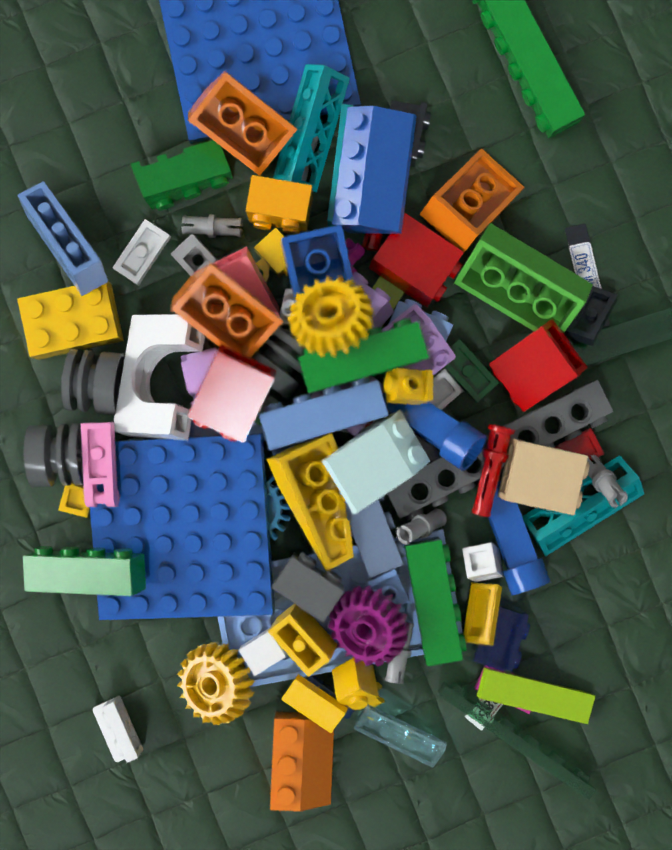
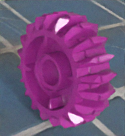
[328,585,410,667]

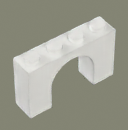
[114,315,205,440]

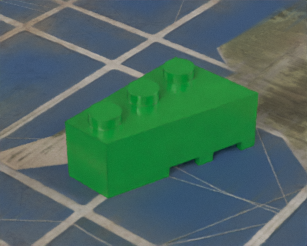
[130,140,233,211]

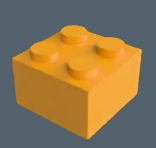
[246,175,313,235]

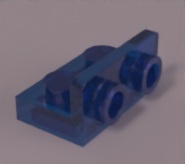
[472,607,531,673]

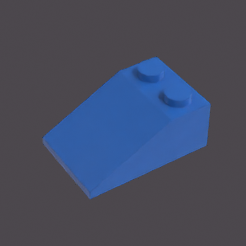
[280,225,354,318]

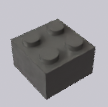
[272,551,344,622]

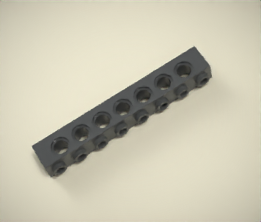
[387,380,614,521]

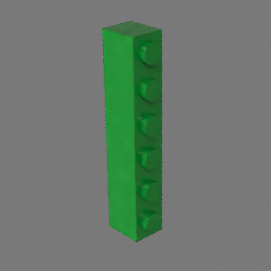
[471,0,585,138]

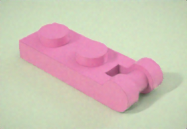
[81,422,119,507]

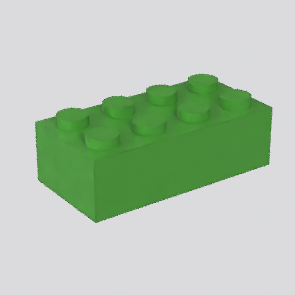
[454,223,593,333]

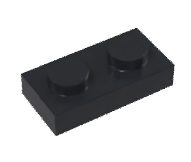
[565,286,617,347]

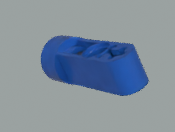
[382,392,487,471]
[488,480,551,596]

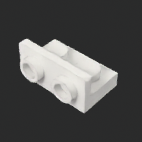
[93,695,144,763]

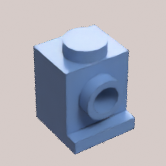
[367,568,410,612]

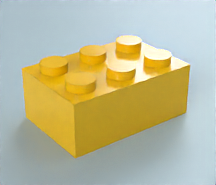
[17,282,124,360]

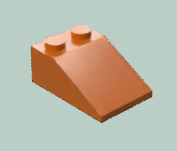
[419,148,525,252]

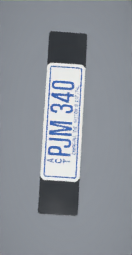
[565,223,610,327]

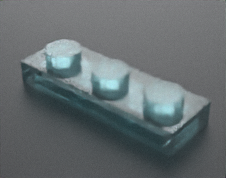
[353,704,447,768]

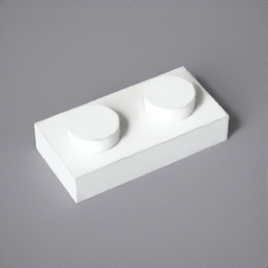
[112,219,171,286]

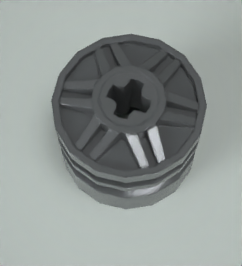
[251,327,307,400]
[61,348,125,415]
[24,423,84,487]

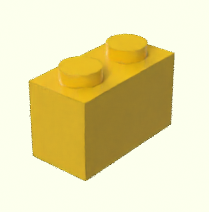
[268,603,337,677]

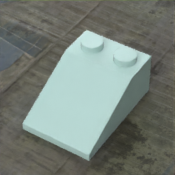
[322,410,431,514]

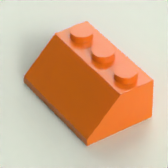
[188,71,297,176]
[171,262,283,358]
[270,712,334,811]

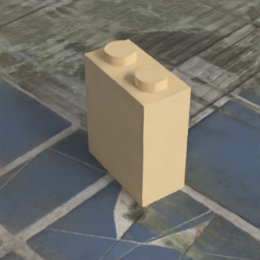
[497,438,589,515]

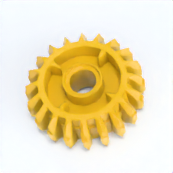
[289,275,374,358]
[177,642,255,725]

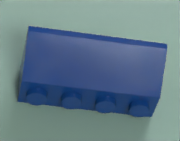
[332,106,417,234]

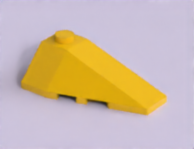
[266,433,353,571]

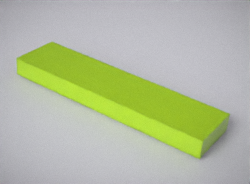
[477,667,595,724]

